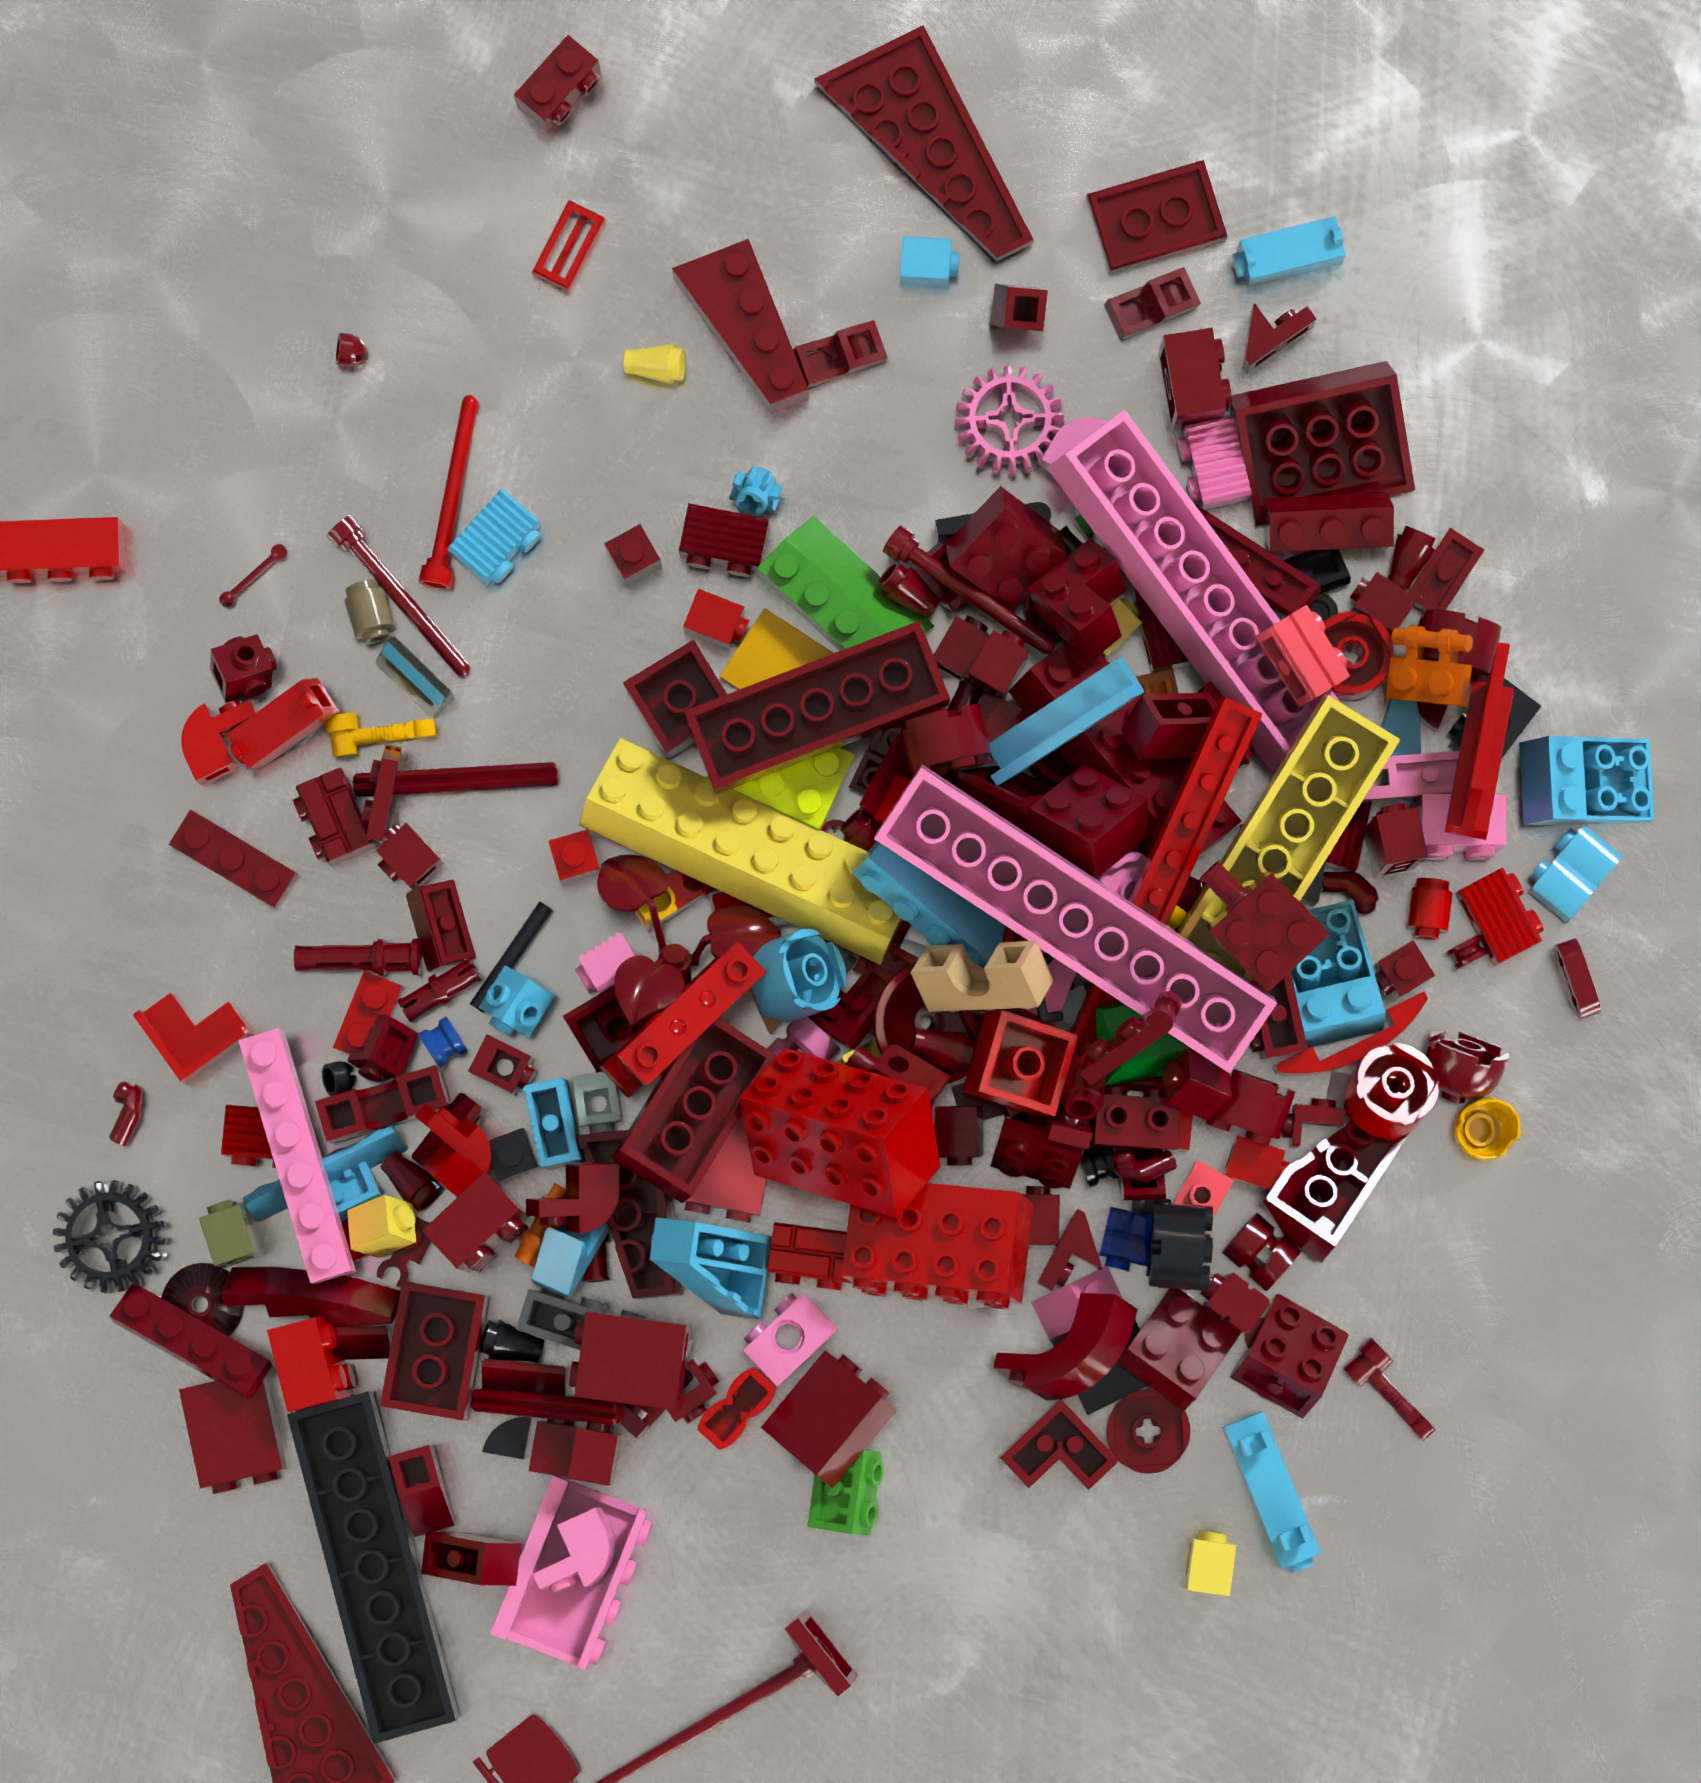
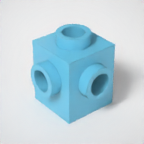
[478,965,555,1038]

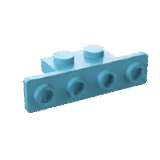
[243,1126,406,1222]

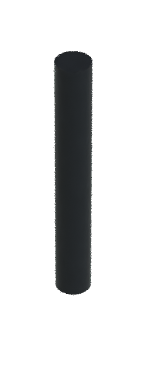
[469,901,553,1013]

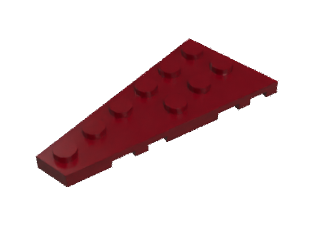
[814,25,1034,261]

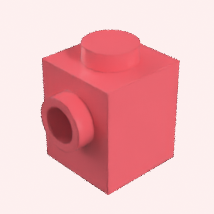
[1171,1160,1234,1218]

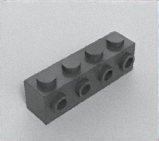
[516,1288,694,1363]

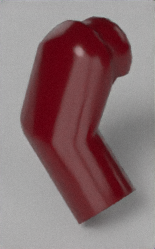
[1322,872,1379,914]
[109,1081,143,1146]

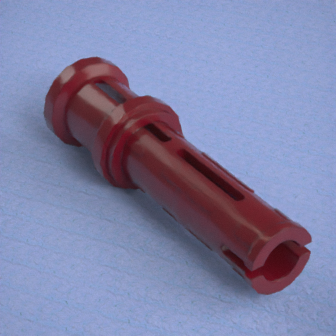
[294,938,422,976]

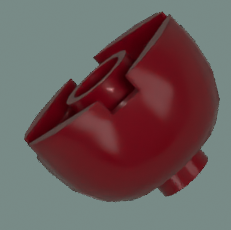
[1424,1029,1510,1104]

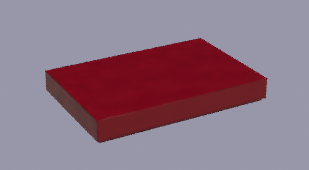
[1086,160,1228,274]

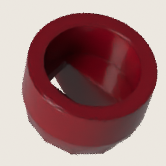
[336,333,366,367]

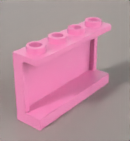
[490,1475,652,1671]

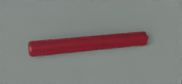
[353,762,558,797]

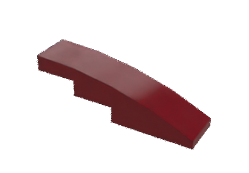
[221,1267,400,1327]

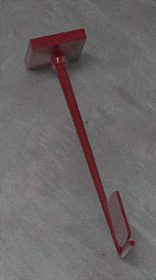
[472,1609,858,1783]

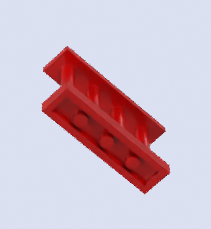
[599,941,766,1098]

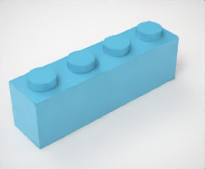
[852,841,1005,968]

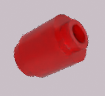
[1407,878,1453,940]

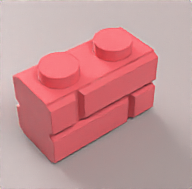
[1255,605,1350,707]

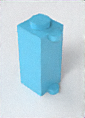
[1232,216,1346,288]

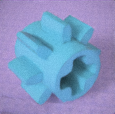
[729,466,783,517]

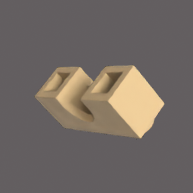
[911,941,1054,1012]

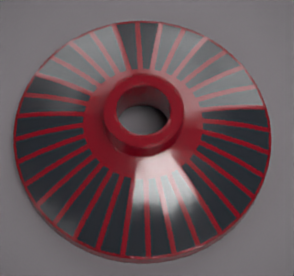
[161,1263,245,1337]

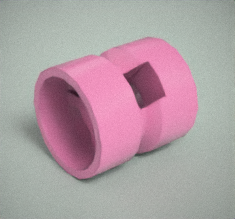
[767,1017,840,1060]

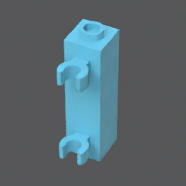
[1221,1411,1321,1573]

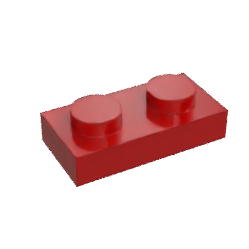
[332,971,404,1055]

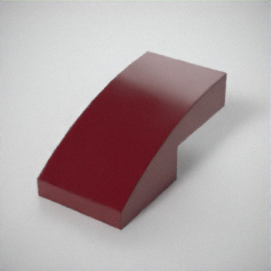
[1104,267,1201,341]
[793,320,888,388]

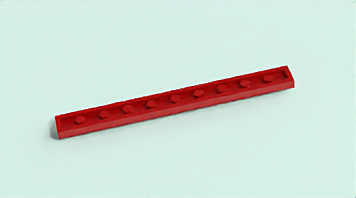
[1070,695,1263,1058]

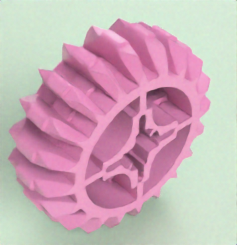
[954,365,1065,477]

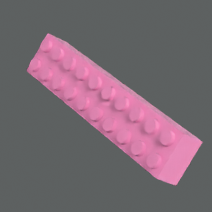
[1046,409,1340,775]
[874,764,1277,1073]

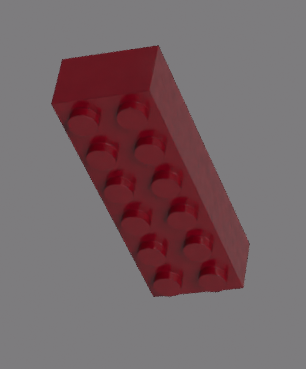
[684,621,950,795]
[1008,642,1242,859]

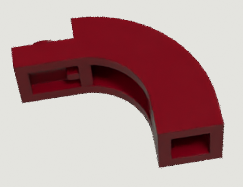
[993,1293,1138,1400]

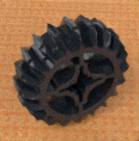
[53,1180,167,1293]

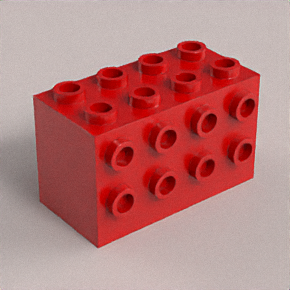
[739,1047,941,1218]
[841,1183,1034,1309]

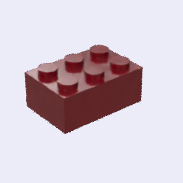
[380,1281,489,1421]

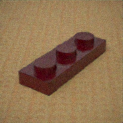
[168,809,298,909]

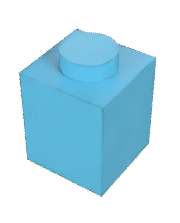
[899,236,959,288]

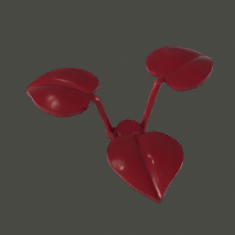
[597,854,781,1026]

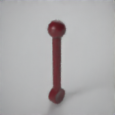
[219,544,288,607]

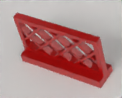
[1444,642,1514,840]

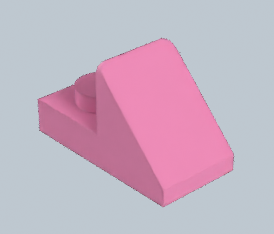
[1031,1266,1123,1340]

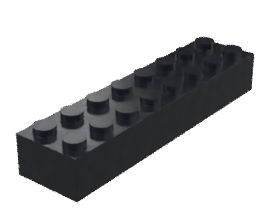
[287,1391,460,1744]

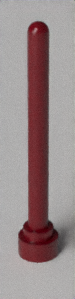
[326,515,470,677]
[882,525,1055,655]

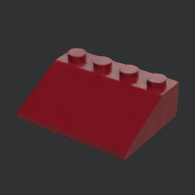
[1229,361,1415,526]

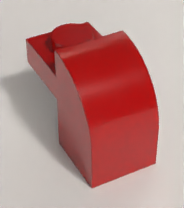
[181,699,257,786]
[415,1104,491,1197]

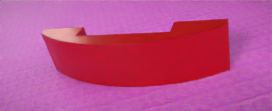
[1272,991,1428,1076]

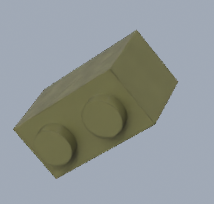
[199,1200,265,1268]

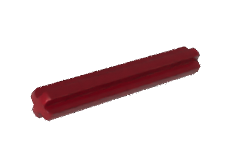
[471,1388,623,1425]

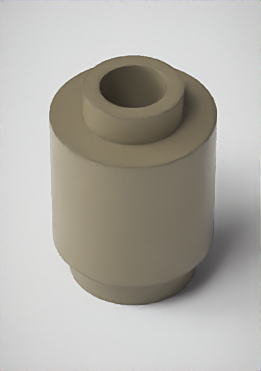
[344,579,395,644]

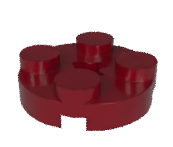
[1106,1389,1190,1474]

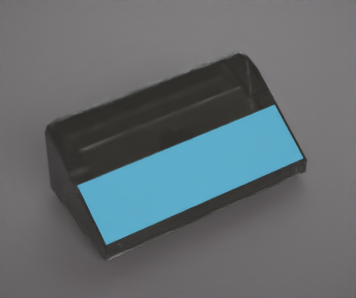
[376,636,454,718]

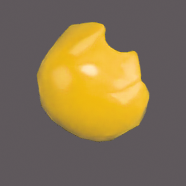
[1453,1097,1521,1161]

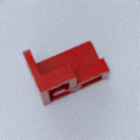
[133,992,254,1085]

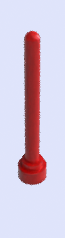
[418,395,478,589]

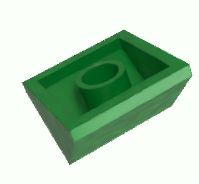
[1096,1003,1193,1088]

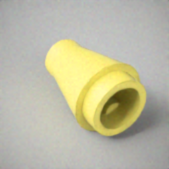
[623,343,686,384]

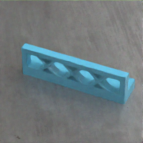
[989,657,1145,786]

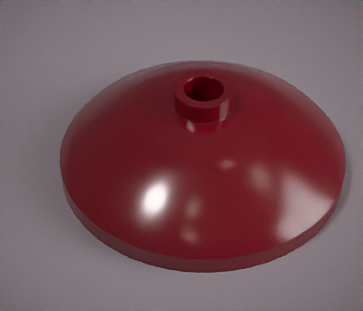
[873,962,974,1084]

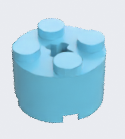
[752,929,846,1022]

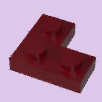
[808,962,893,1051]

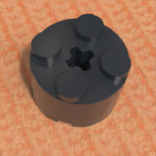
[1149,1203,1213,1291]

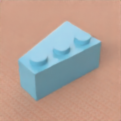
[650,1217,772,1319]

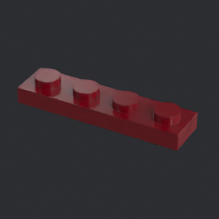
[1194,503,1321,616]
[109,1284,272,1400]

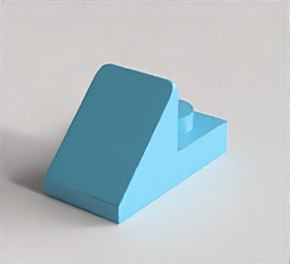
[531,1217,609,1299]

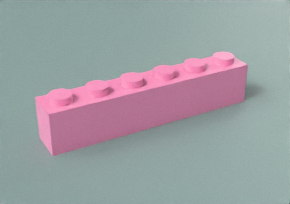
[238,1028,356,1284]

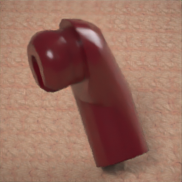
[1112,1147,1177,1182]

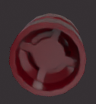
[1222,1212,1301,1291]

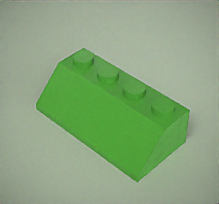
[757,516,934,651]

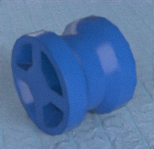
[418,1016,468,1068]

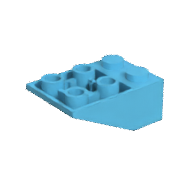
[1519,736,1654,825]
[1291,900,1386,1048]

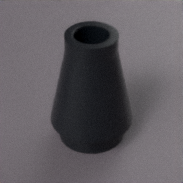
[480,1319,544,1363]

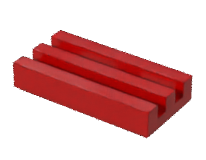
[532,200,606,292]

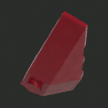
[1263,1120,1409,1263]

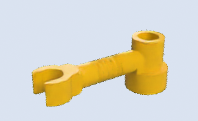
[324,712,436,757]

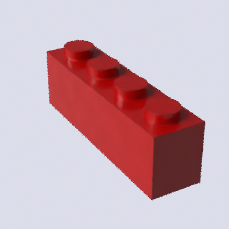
[0,517,125,583]

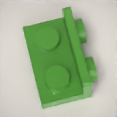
[807,1450,883,1536]

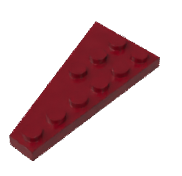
[230,1562,396,1783]

